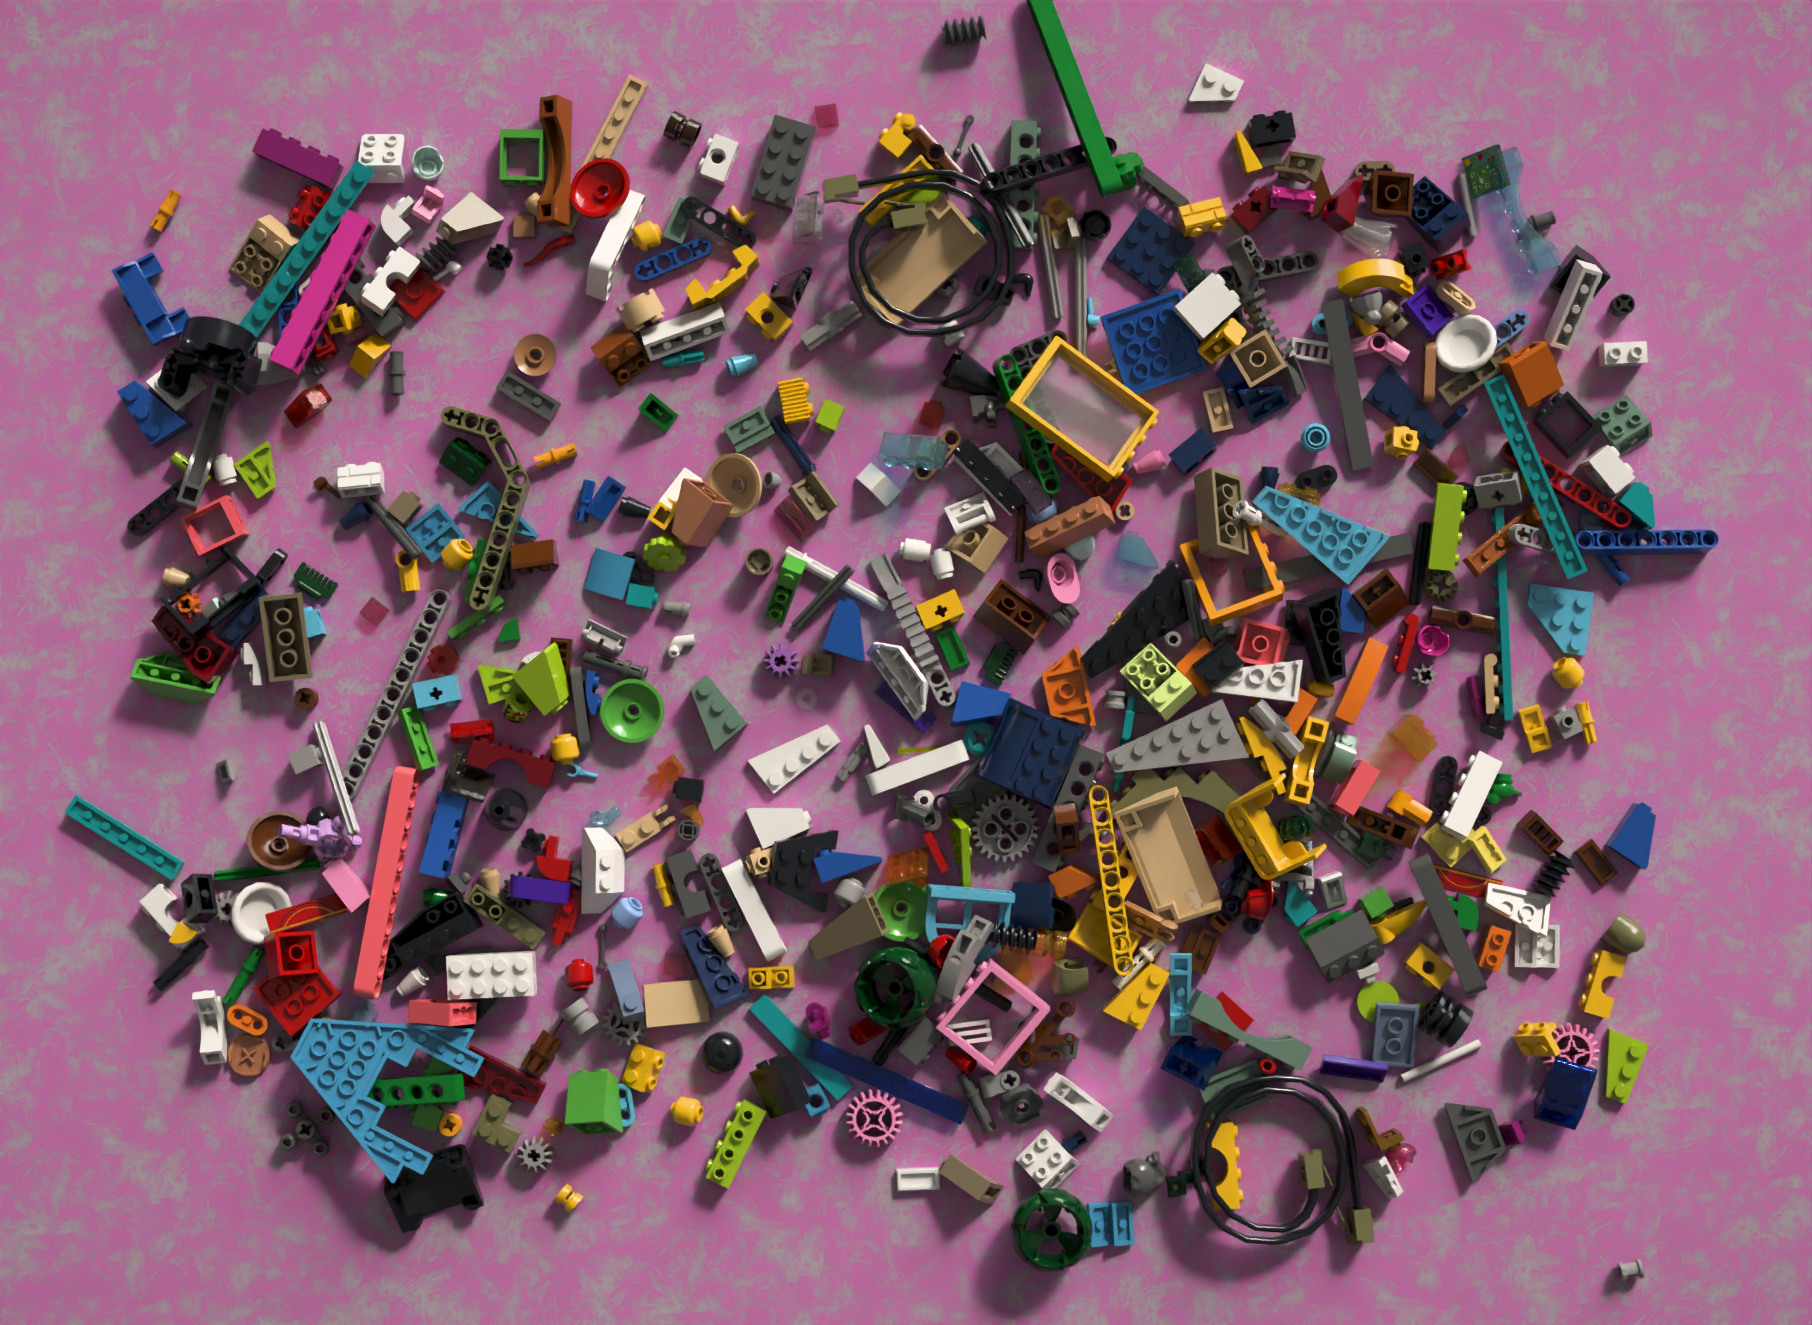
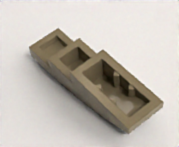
[1438,341,1515,406]

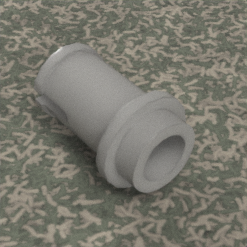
[664,600,691,618]
[1164,631,1181,648]

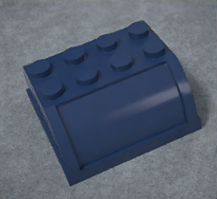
[975,697,1087,809]

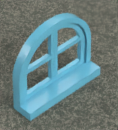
[924,884,1015,963]

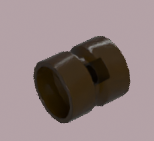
[663,111,702,148]

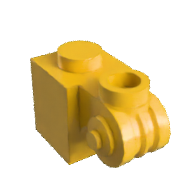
[878,112,916,162]

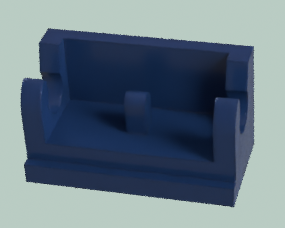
[1168,428,1217,477]

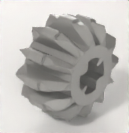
[213,891,240,927]
[517,1136,554,1173]

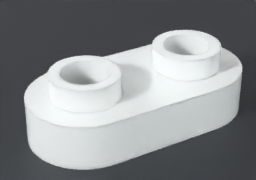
[914,790,942,831]

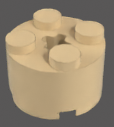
[616,288,665,333]

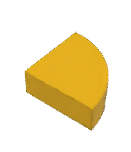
[168,922,199,944]

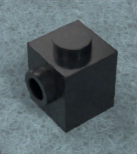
[1397,242,1430,277]

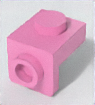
[411,185,445,224]

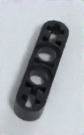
[681,197,756,249]
[127,478,183,536]

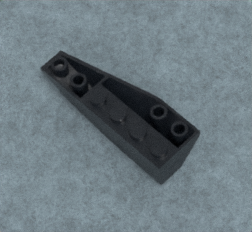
[383,892,484,981]

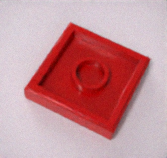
[388,267,445,321]

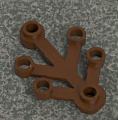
[1016,1000,1077,1069]

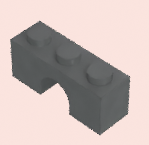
[664,849,712,919]

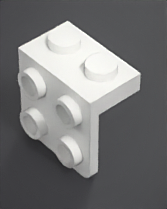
[358,134,405,183]

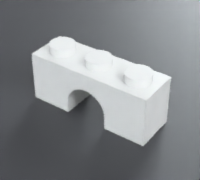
[361,247,420,317]
[139,883,206,949]

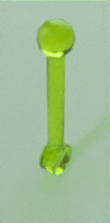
[897,744,941,755]

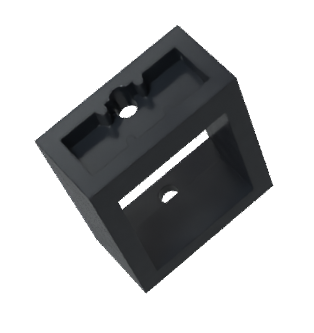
[1532,391,1602,459]

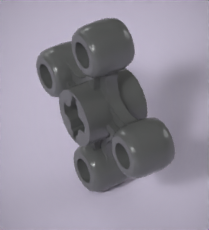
[279,1100,336,1157]

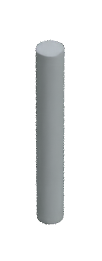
[1457,173,1477,238]

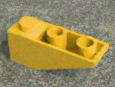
[647,468,702,532]

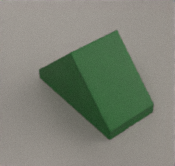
[638,392,679,432]

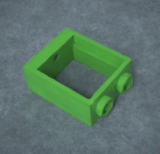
[499,129,545,188]

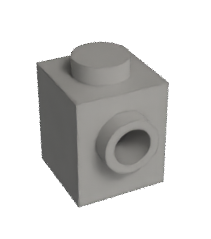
[1549,705,1583,739]
[288,744,325,775]

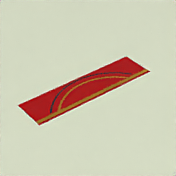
[1433,864,1503,898]
[265,893,348,934]

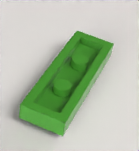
[447,595,507,640]
[397,705,439,772]

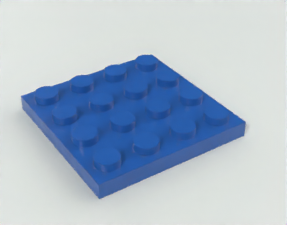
[1100,288,1207,395]

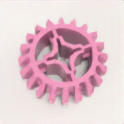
[1542,1023,1599,1081]
[846,1089,903,1147]

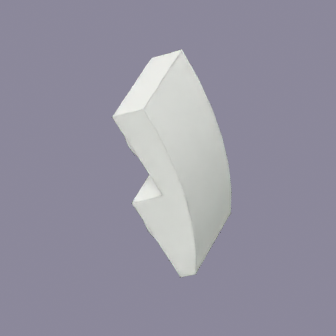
[241,643,266,686]

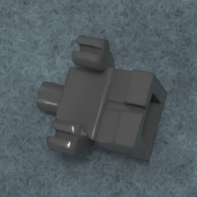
[970,395,1006,428]
[1202,618,1236,645]

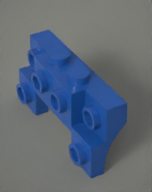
[112,252,190,346]

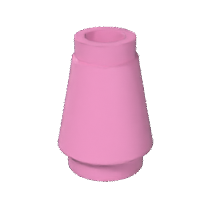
[1133,450,1166,474]

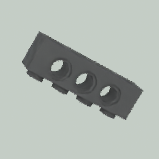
[344,259,405,339]

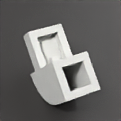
[381,195,416,247]

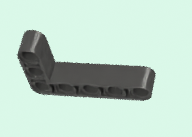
[1215,251,1319,324]
[1009,330,1067,446]

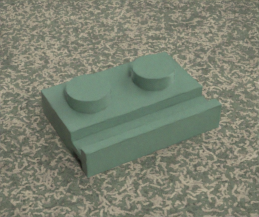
[723,406,775,454]

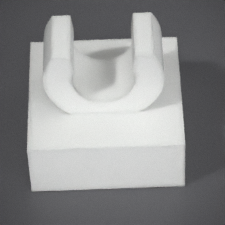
[1354,960,1380,984]

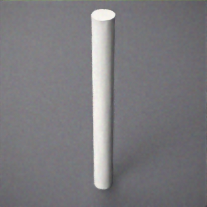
[1401,1039,1482,1082]

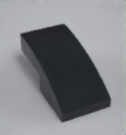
[1285,600,1305,646]

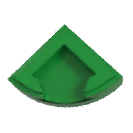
[499,618,521,642]

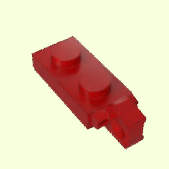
[551,888,582,946]

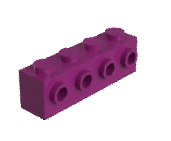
[252,128,344,190]

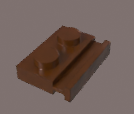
[1180,923,1222,975]

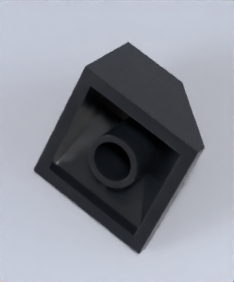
[1549,245,1611,298]

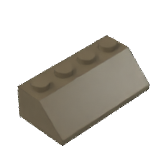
[1194,467,1249,559]
[259,593,313,682]

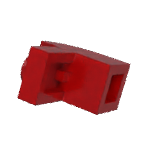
[537,835,573,882]

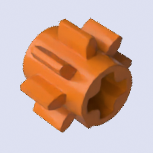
[175,591,204,618]

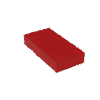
[923,831,949,873]

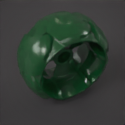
[854,946,936,1030]
[1010,1188,1093,1272]

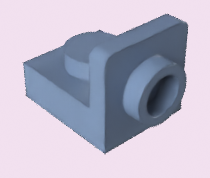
[1579,507,1604,532]

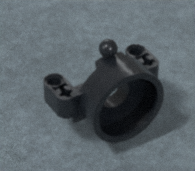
[158,316,261,398]

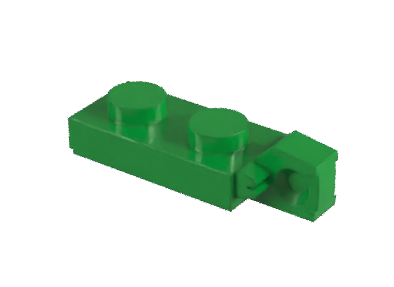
[1297,909,1354,950]

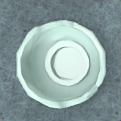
[411,145,444,181]
[1064,535,1095,560]

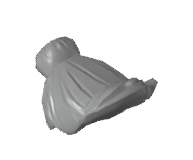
[1349,290,1383,325]

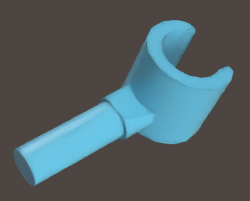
[1087,298,1100,328]
[567,764,598,779]

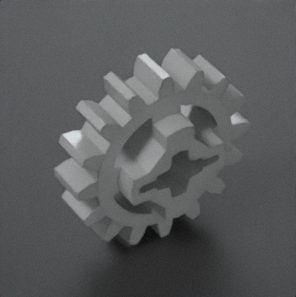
[602,1001,649,1046]

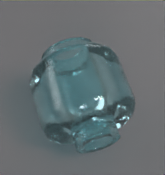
[347,1000,379,1023]

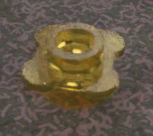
[543,1117,566,1136]

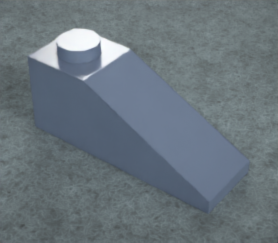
[607,959,644,1025]

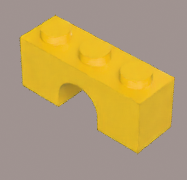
[1578,949,1627,1019]

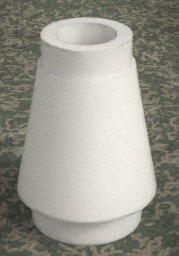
[397,967,429,997]

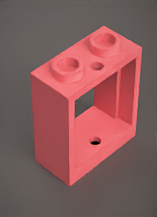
[180,495,249,557]
[1329,760,1380,816]
[408,998,477,1026]

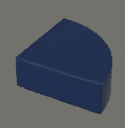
[1443,405,1468,430]

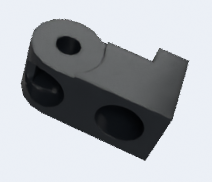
[972,274,1016,307]

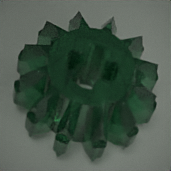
[1278,814,1315,841]

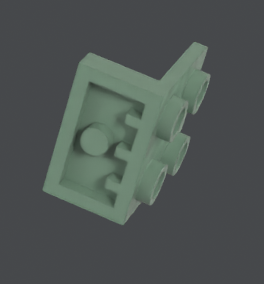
[1592,395,1653,457]

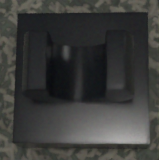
[1479,715,1505,741]

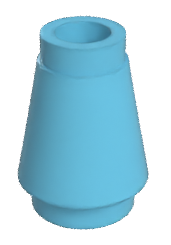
[725,353,759,377]

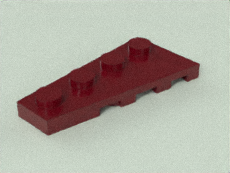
[456,1045,547,1104]

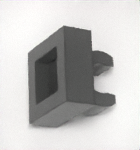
[446,871,472,895]

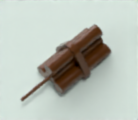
[521,1018,564,1076]

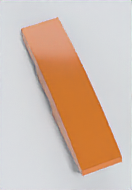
[1334,637,1388,726]

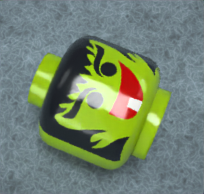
[502,692,533,723]

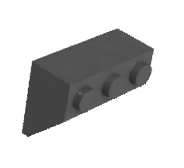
[1305,909,1385,983]

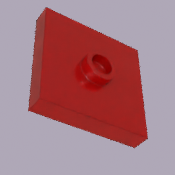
[1193,991,1254,1052]

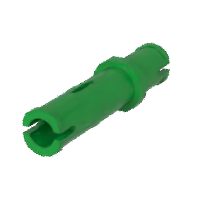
[222,945,265,1007]

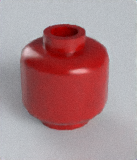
[565,959,594,991]

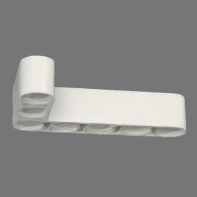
[586,190,646,302]

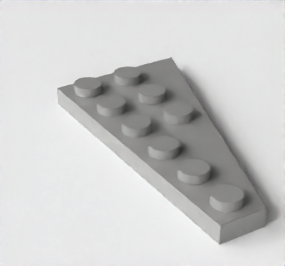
[1105,699,1249,773]

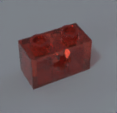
[1195,814,1242,868]

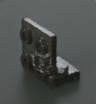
[442,746,495,803]

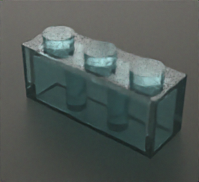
[878,432,949,471]

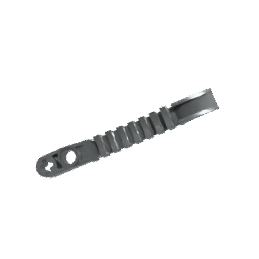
[1226,235,1308,397]

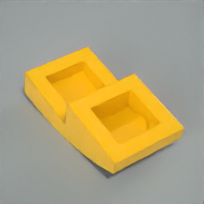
[1517,704,1552,753]

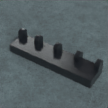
[952,438,1027,514]

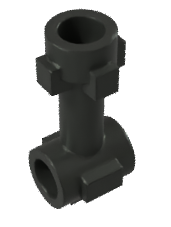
[495,551,515,590]

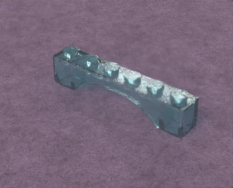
[1487,146,1562,277]

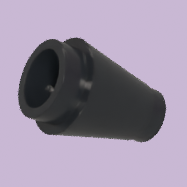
[618,496,651,519]

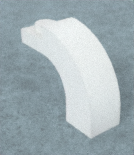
[192,990,227,1065]
[1043,1072,1114,1132]

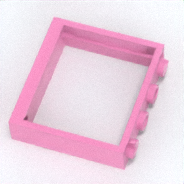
[935,958,1050,1075]

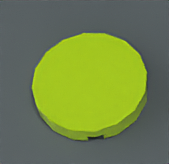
[1356,980,1400,1023]

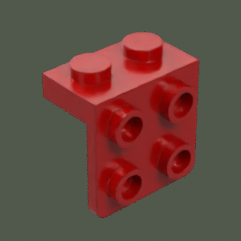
[288,184,339,241]

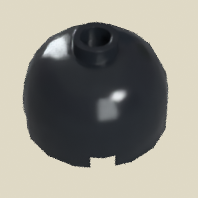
[701,1031,744,1075]

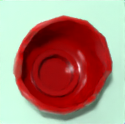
[928,934,955,969]

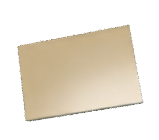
[642,979,710,1028]

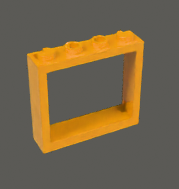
[1179,523,1285,627]

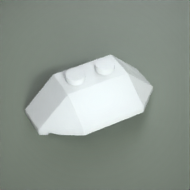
[866,642,929,721]
[581,828,625,914]

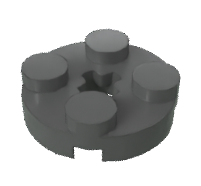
[1000,1084,1043,1126]

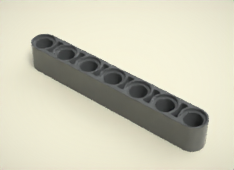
[1408,854,1488,997]

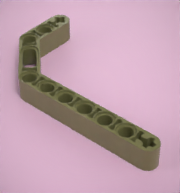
[441,406,531,614]

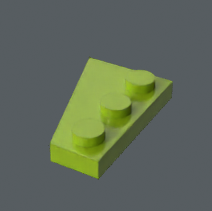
[1604,1028,1649,1104]

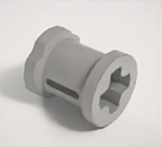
[1617,1259,1644,1281]

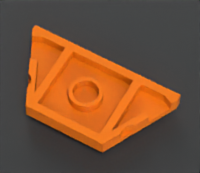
[1041,646,1096,726]

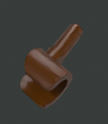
[313,477,341,499]

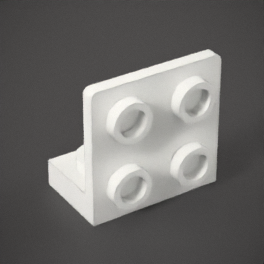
[1016,1130,1080,1189]

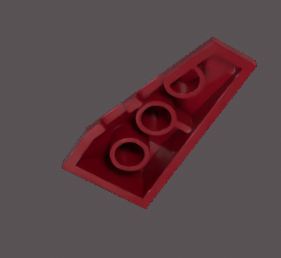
[152,607,239,684]

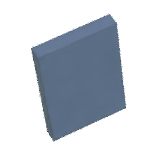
[1370,1002,1419,1068]

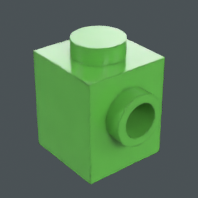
[1358,886,1394,919]

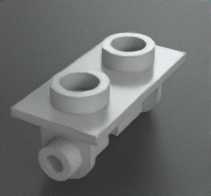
[581,619,627,654]

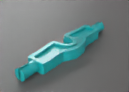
[1111,696,1137,792]

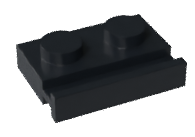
[1191,639,1244,690]

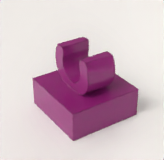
[1498,1120,1528,1146]

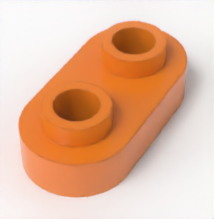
[227,1004,269,1036]

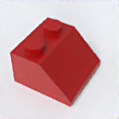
[264,930,319,980]

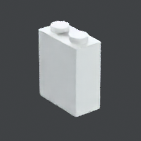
[1172,272,1241,341]

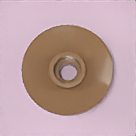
[514,334,557,376]

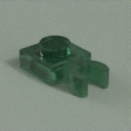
[1356,831,1396,860]

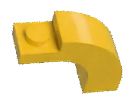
[1337,259,1414,299]

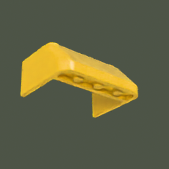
[1225,773,1327,880]

